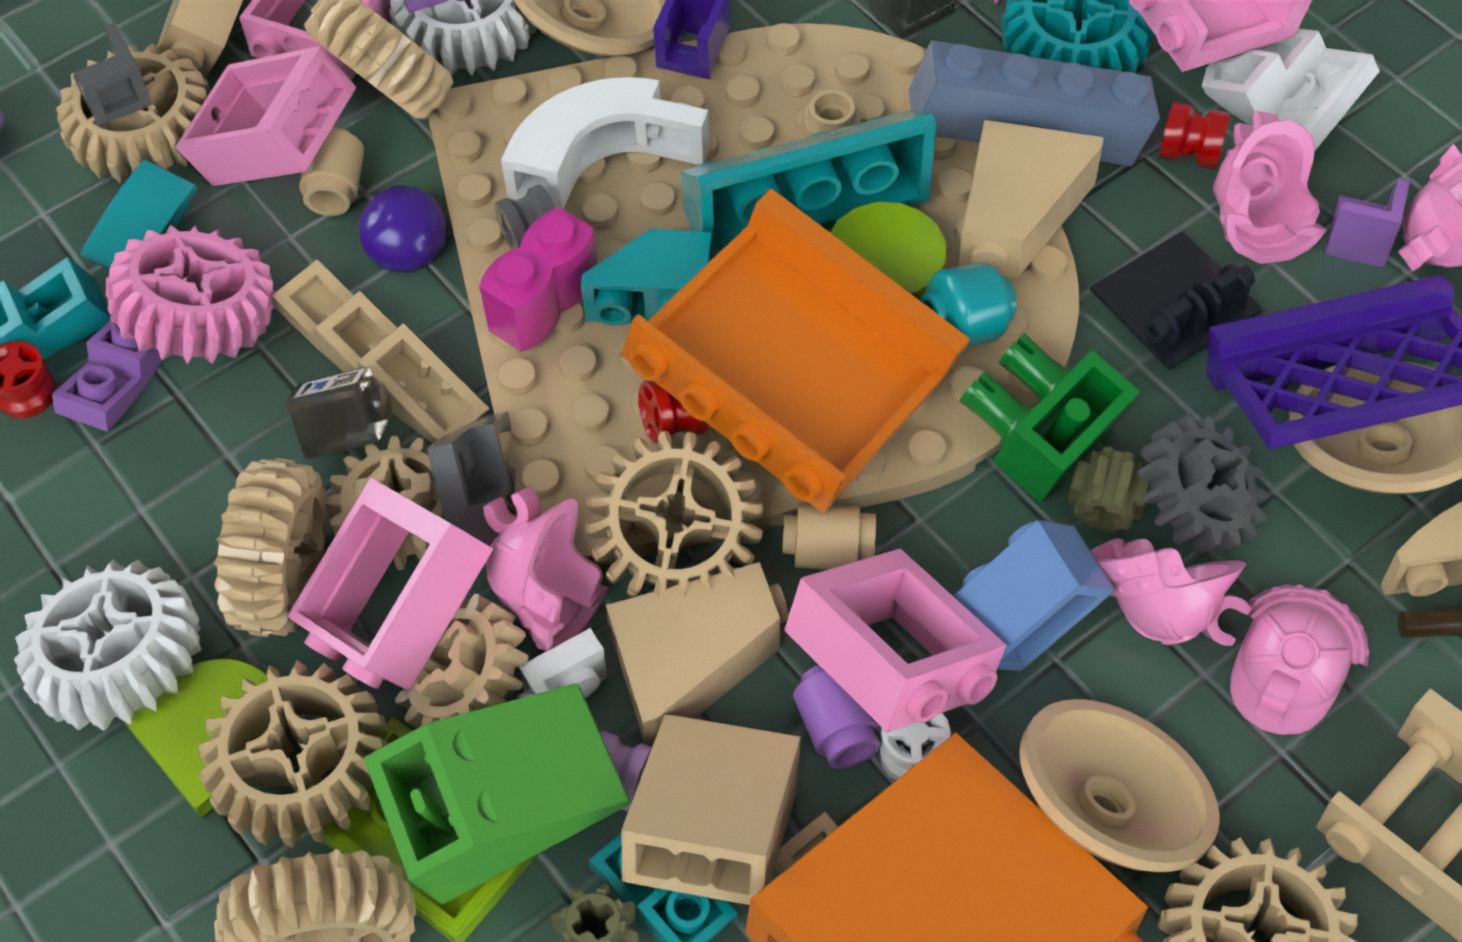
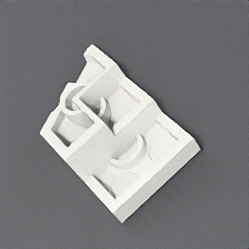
[1202,28,1380,151]

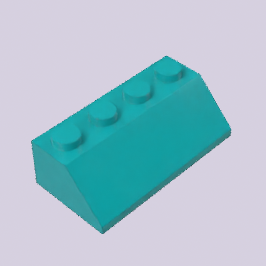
[681,111,936,258]

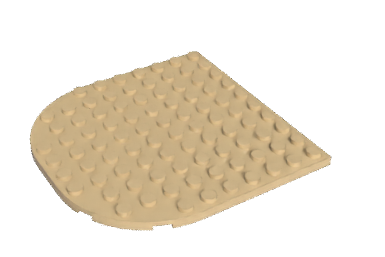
[428,23,1079,567]

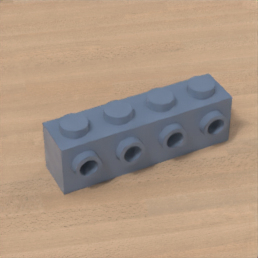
[909,40,1160,166]

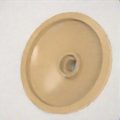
[514,0,666,56]
[1288,361,1462,495]
[1019,699,1220,872]

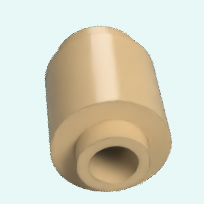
[299,127,364,216]
[782,503,876,570]

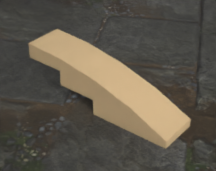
[272,260,489,443]

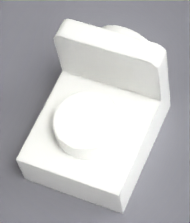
[516,628,608,699]

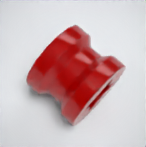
[0,341,57,419]
[638,380,709,444]

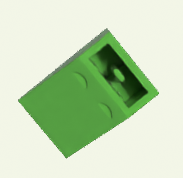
[363,683,631,905]

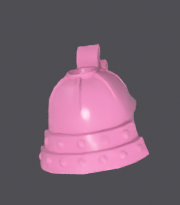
[1213,111,1328,264]
[1398,144,1462,271]
[483,486,609,652]
[1090,538,1252,646]
[1230,584,1370,735]

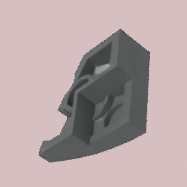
[427,411,517,569]

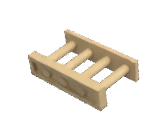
[1316,688,1462,942]

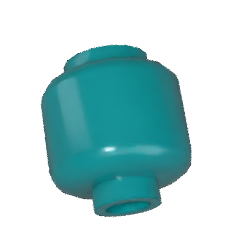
[920,263,1017,346]

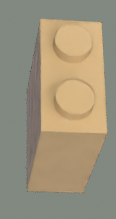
[621,714,801,905]

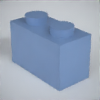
[953,520,1115,671]

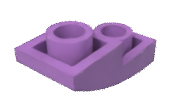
[52,320,162,432]

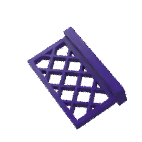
[1207,275,1462,450]

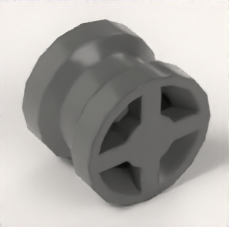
[494,184,555,250]

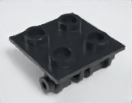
[1090,231,1262,370]

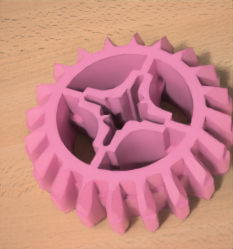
[105,225,275,364]

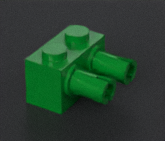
[959,333,1141,503]

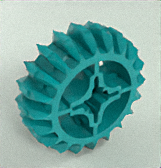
[1001,0,1154,73]

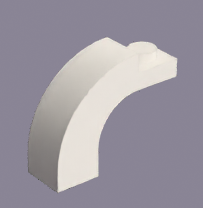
[501,77,710,210]

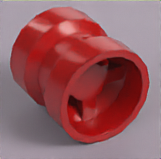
[1159,101,1231,170]

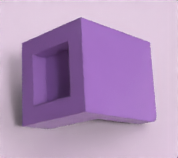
[1325,178,1410,268]

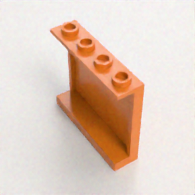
[621,188,970,514]
[745,732,1148,942]

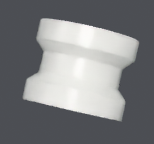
[879,713,951,780]

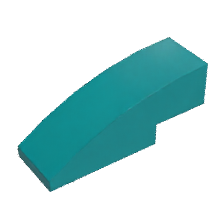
[0,257,111,360]

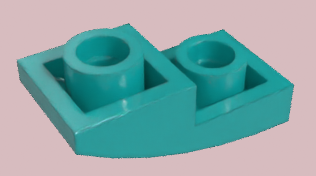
[80,159,198,270]
[589,833,738,942]

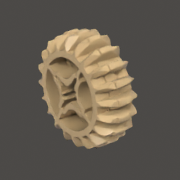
[304,0,454,119]
[56,44,216,184]
[585,431,763,599]
[214,458,329,637]
[198,660,389,849]
[1158,837,1358,942]
[214,849,416,942]

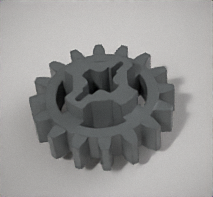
[1137,414,1269,556]

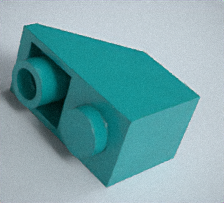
[581,229,713,326]

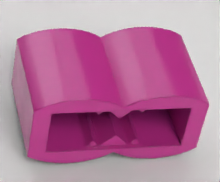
[479,208,598,352]

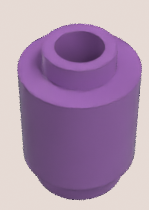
[793,665,881,769]

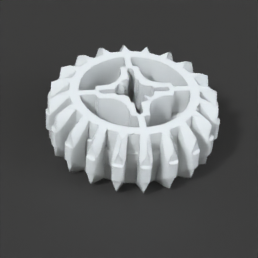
[389,0,536,76]
[14,559,202,731]

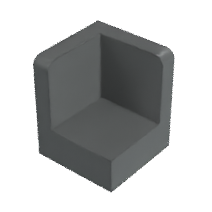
[73,23,153,127]

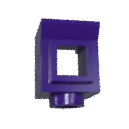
[653,0,730,80]

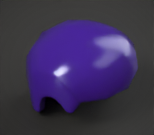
[359,185,448,273]

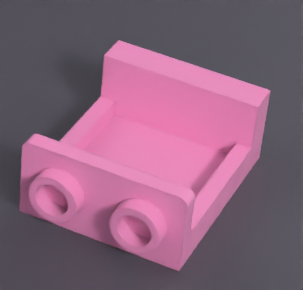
[1129,0,1312,72]

